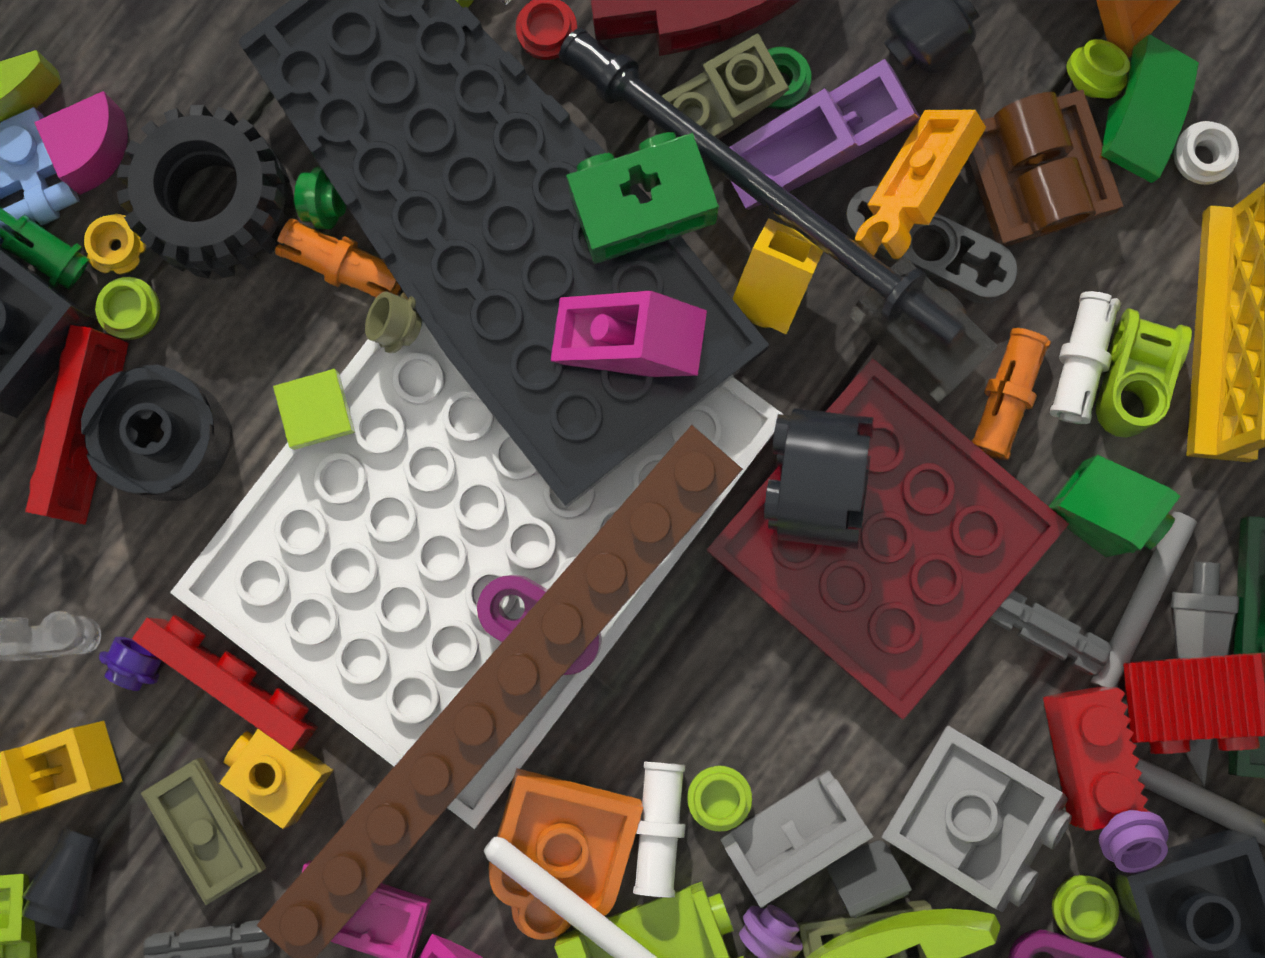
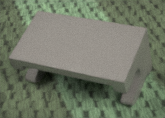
[719,770,873,908]

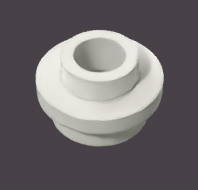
[1173,121,1239,185]

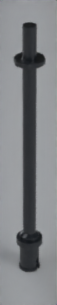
[559,28,967,347]

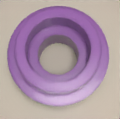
[1099,810,1169,873]
[739,905,803,958]

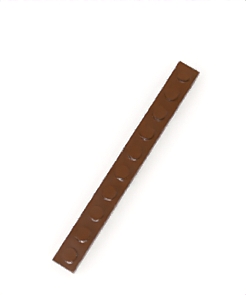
[256,425,743,958]

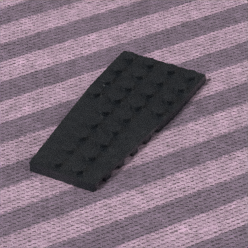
[239,0,769,508]

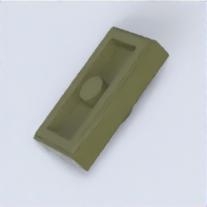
[141,758,266,905]

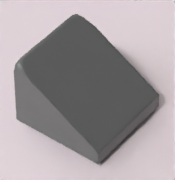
[827,840,911,918]

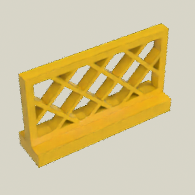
[1186,183,1265,462]

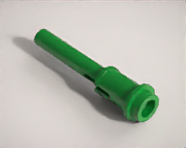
[0,208,90,290]

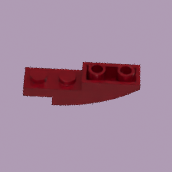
[591,0,800,56]

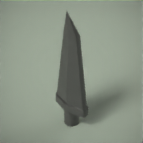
[1171,562,1239,788]

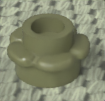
[365,291,422,354]

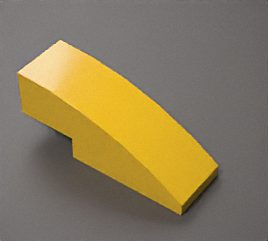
[0,721,123,824]

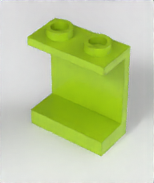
[554,881,744,958]

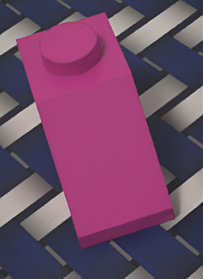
[551,291,707,377]

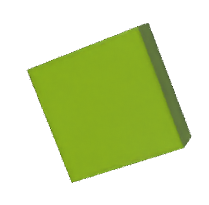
[273,369,355,450]

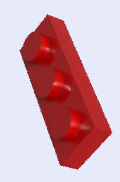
[25,325,129,525]
[132,615,318,751]

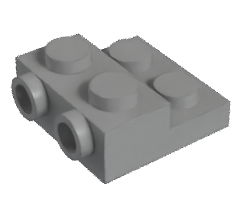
[882,726,1072,912]

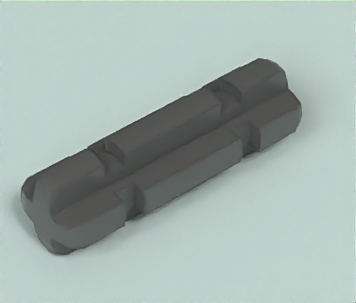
[989,590,1111,676]
[144,920,275,958]

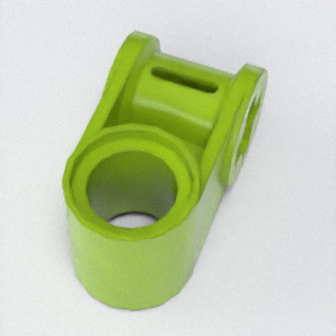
[1096,308,1192,438]

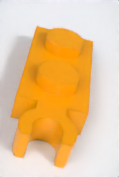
[855,110,986,259]

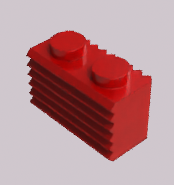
[1123,653,1265,754]
[1043,686,1150,831]

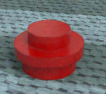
[516,0,577,60]

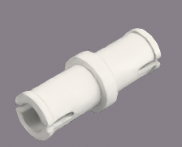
[1049,291,1121,424]
[633,762,685,897]

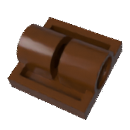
[968,90,1124,247]

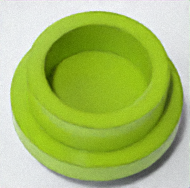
[1067,39,1130,99]
[95,277,160,340]
[687,765,752,832]
[1052,875,1119,942]

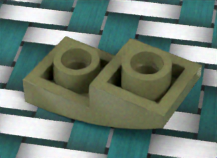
[662,33,789,139]

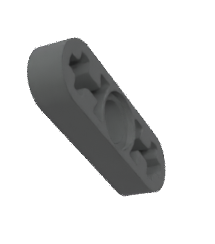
[844,186,1017,304]

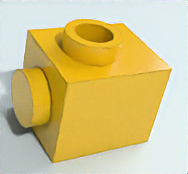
[732,218,823,334]
[219,729,334,829]

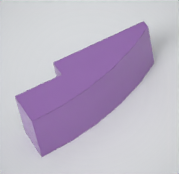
[730,59,920,210]

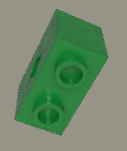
[566,132,719,264]

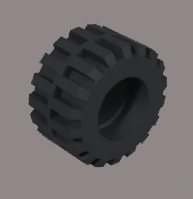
[117,105,293,278]

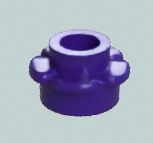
[99,637,162,691]

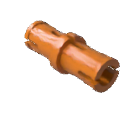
[275,218,402,298]
[971,328,1051,460]

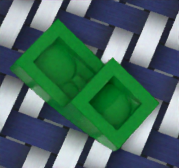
[1101,34,1199,183]

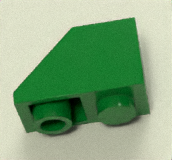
[1049,455,1181,558]

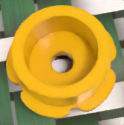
[84,214,147,275]

